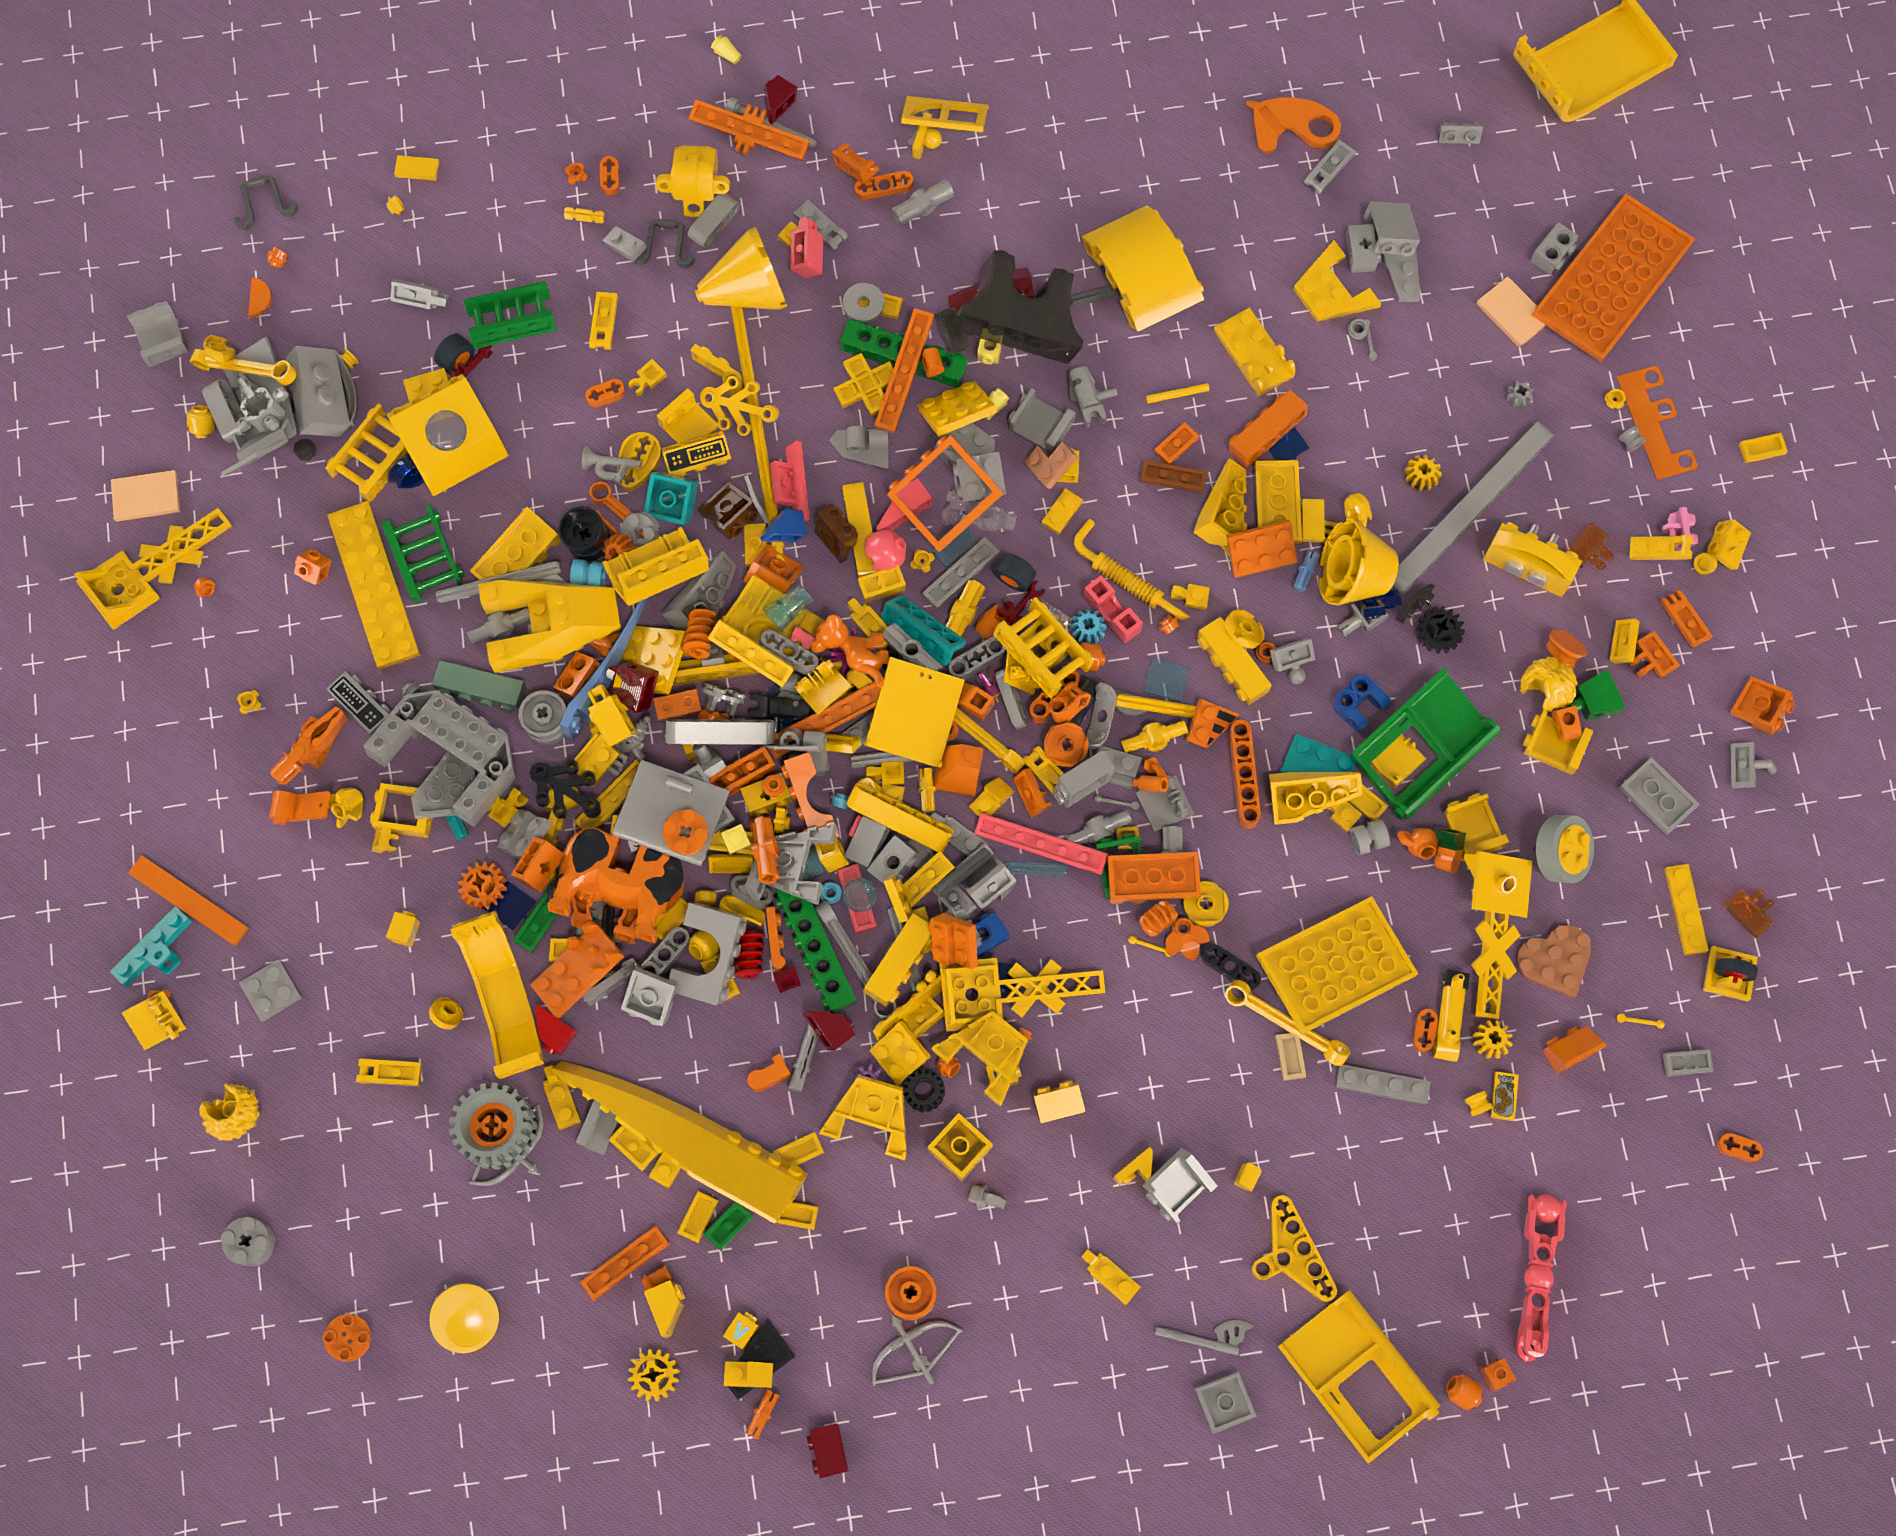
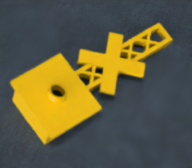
[74,508,232,630]
[1464,851,1532,1019]
[939,958,1105,1032]

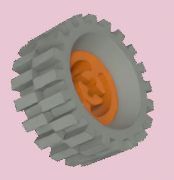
[449,1083,537,1170]

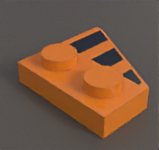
[1185,699,1239,748]

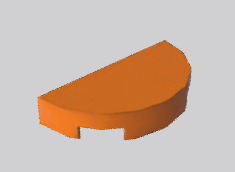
[248,277,273,318]

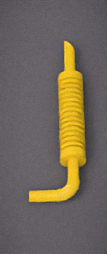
[1074,519,1190,620]

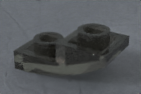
[1396,584,1435,623]

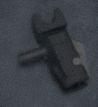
[748,690,811,734]

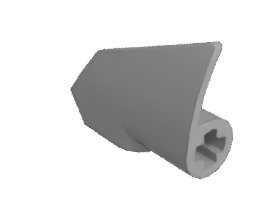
[829,426,888,469]
[764,728,827,753]

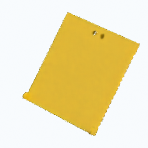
[864,657,965,768]

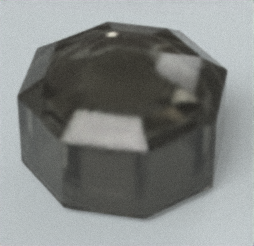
[293,439,316,461]

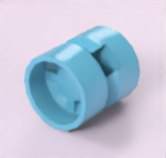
[570,559,606,587]

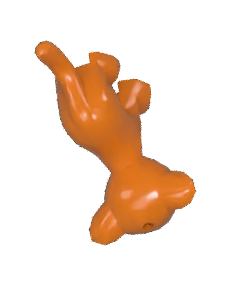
[811,614,889,688]

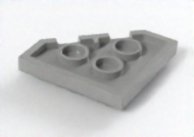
[411,751,476,819]

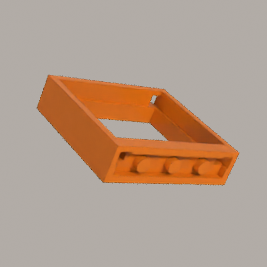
[887,435,1005,552]

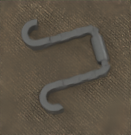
[234,175,298,230]
[634,219,694,269]

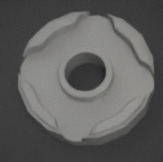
[843,283,885,323]

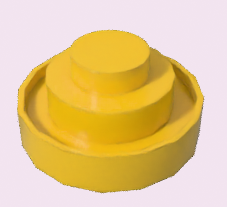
[429,998,463,1030]

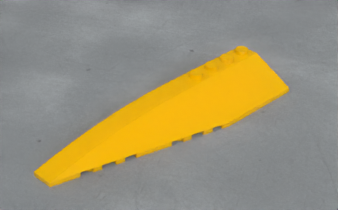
[551,1061,808,1223]

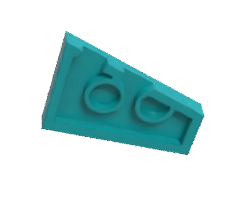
[1280,733,1356,773]

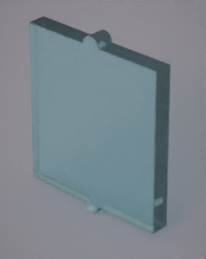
[1144,658,1190,702]

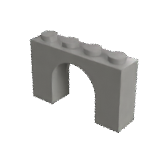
[669,902,747,1006]

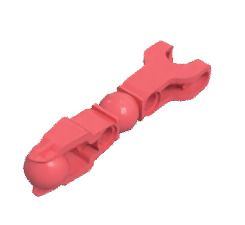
[1515,1194,1567,1362]

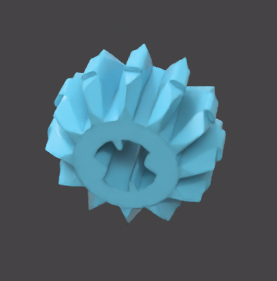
[1070,608,1107,644]

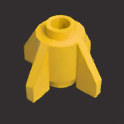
[329,787,364,828]

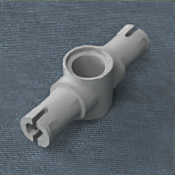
[467,607,530,644]
[1066,810,1132,845]

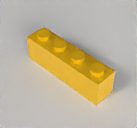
[1197,616,1272,706]
[863,913,932,1007]

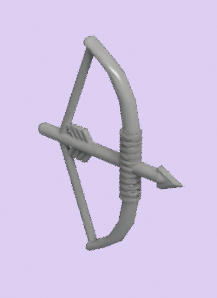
[469,1104,544,1186]
[872,1314,963,1387]

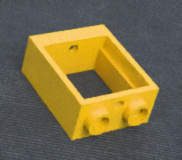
[370,783,433,838]

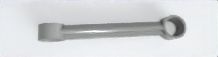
[814,900,897,1020]

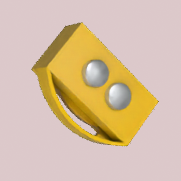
[1483,522,1582,598]

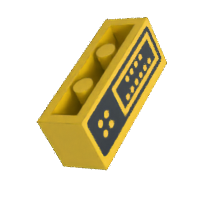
[661,430,731,477]

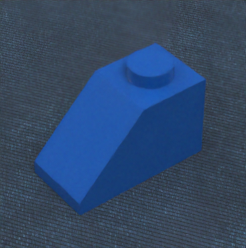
[760,508,808,543]

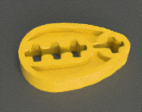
[617,432,662,492]

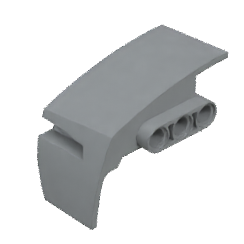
[202,337,297,476]

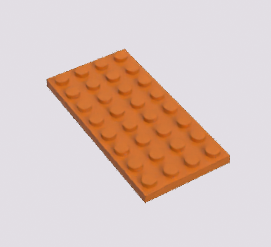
[1532,193,1695,363]

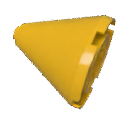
[694,227,787,310]

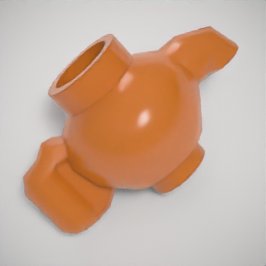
[1397,828,1439,860]

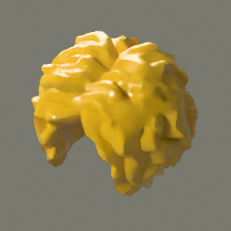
[1520,656,1578,712]
[199,1083,260,1141]

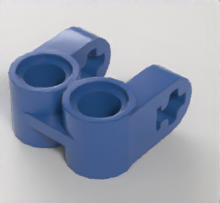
[1333,675,1391,733]

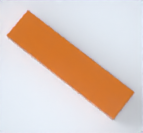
[580,1225,670,1301]

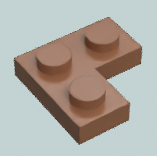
[1024,442,1078,489]

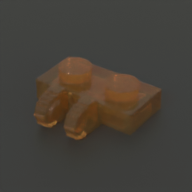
[1568,522,1614,570]
[1723,889,1775,939]

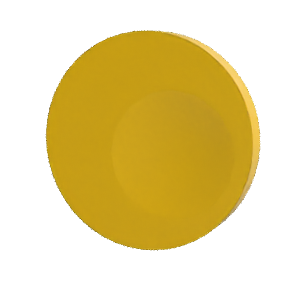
[429,1283,499,1353]

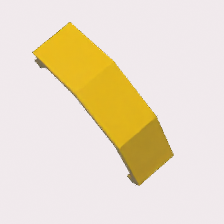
[450,911,544,1079]

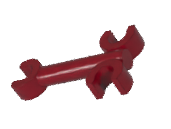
[450,345,493,381]
[996,580,1045,633]

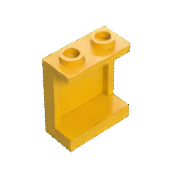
[1523,711,1593,775]
[1443,793,1509,862]

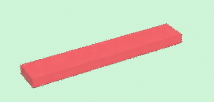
[974,813,1108,875]

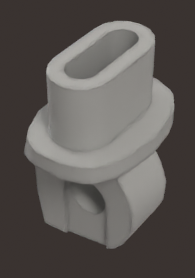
[968,1184,1006,1210]

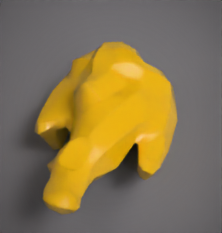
[1344,493,1372,527]

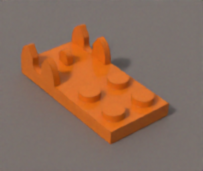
[1107,852,1201,905]
[530,922,625,1018]

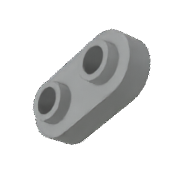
[730,875,772,909]

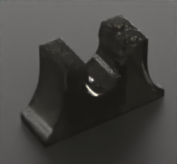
[949,250,1083,364]

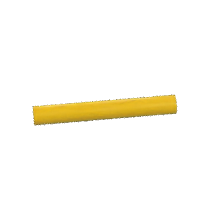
[1146,383,1210,404]

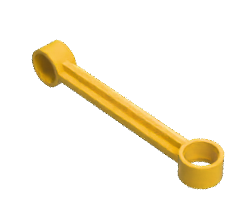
[190,349,297,386]
[953,708,1025,774]
[1225,980,1350,1066]

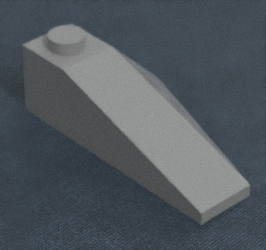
[661,551,737,631]

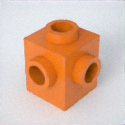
[294,549,332,585]

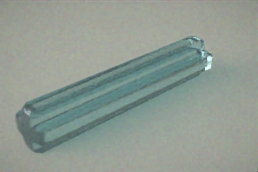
[1002,860,1068,877]

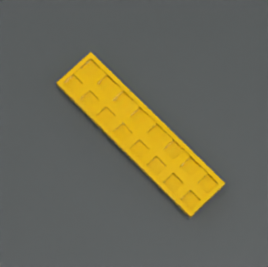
[327,501,421,670]

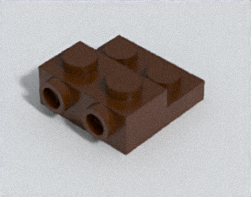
[698,481,759,540]
[814,504,858,564]

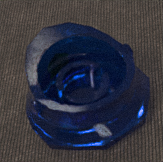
[387,453,425,489]

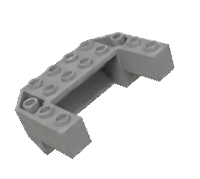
[363,690,515,827]

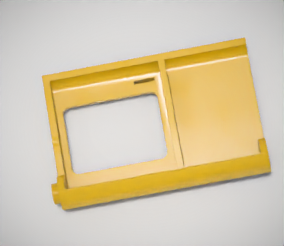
[1278,1290,1440,1464]

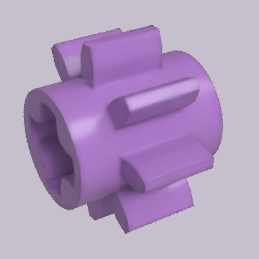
[855,1063,885,1082]

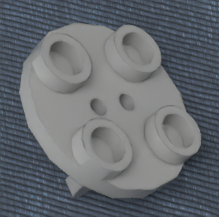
[702,683,746,716]

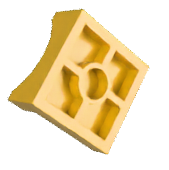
[1371,734,1426,790]

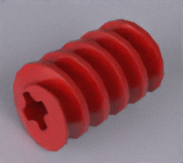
[734,931,765,979]

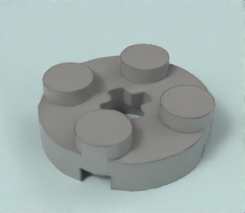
[620,512,662,548]

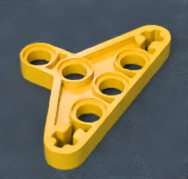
[1252,1195,1337,1302]

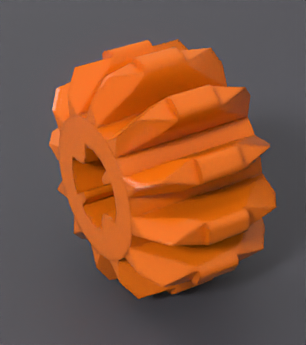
[601,534,638,561]
[1139,900,1178,937]

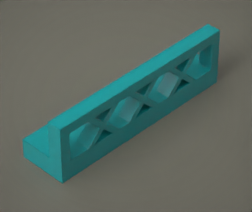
[881,595,966,666]

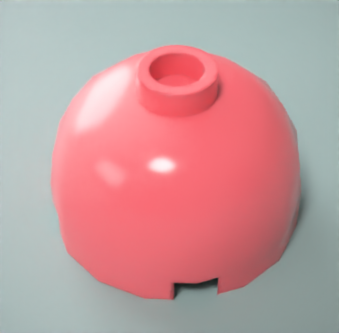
[865,529,906,571]

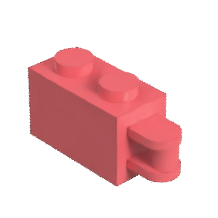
[790,216,823,278]

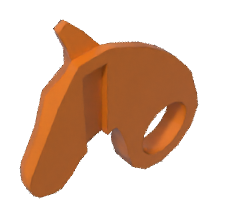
[1246,97,1341,154]

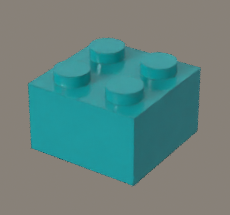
[644,471,699,525]

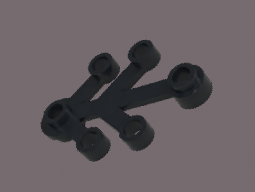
[530,760,602,819]

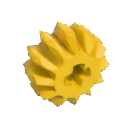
[1404,454,1442,492]
[1473,1020,1513,1059]

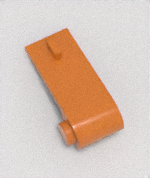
[269,791,331,825]

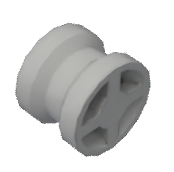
[1619,426,1646,452]

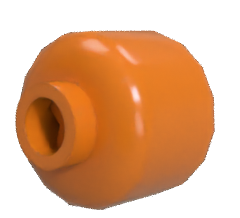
[1073,642,1106,672]
[1446,1374,1483,1410]

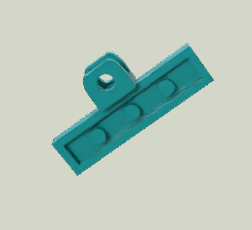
[110,906,192,987]

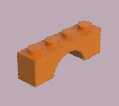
[781,752,839,845]

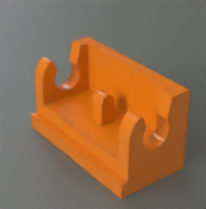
[831,142,879,184]

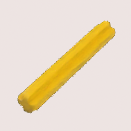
[1116,693,1196,718]

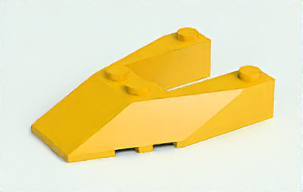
[478,580,621,673]

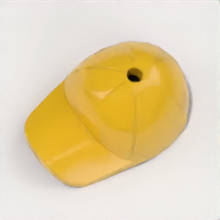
[719,895,765,926]

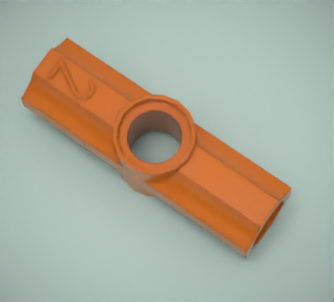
[751,816,780,884]

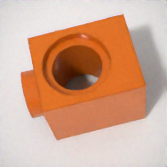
[1479,1358,1517,1392]

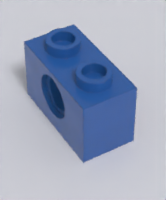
[976,912,1010,959]

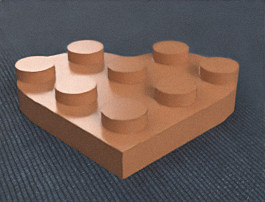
[1516,925,1591,998]

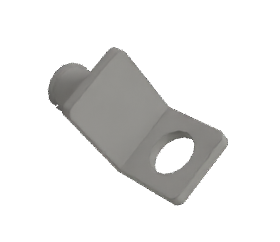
[1337,604,1389,637]

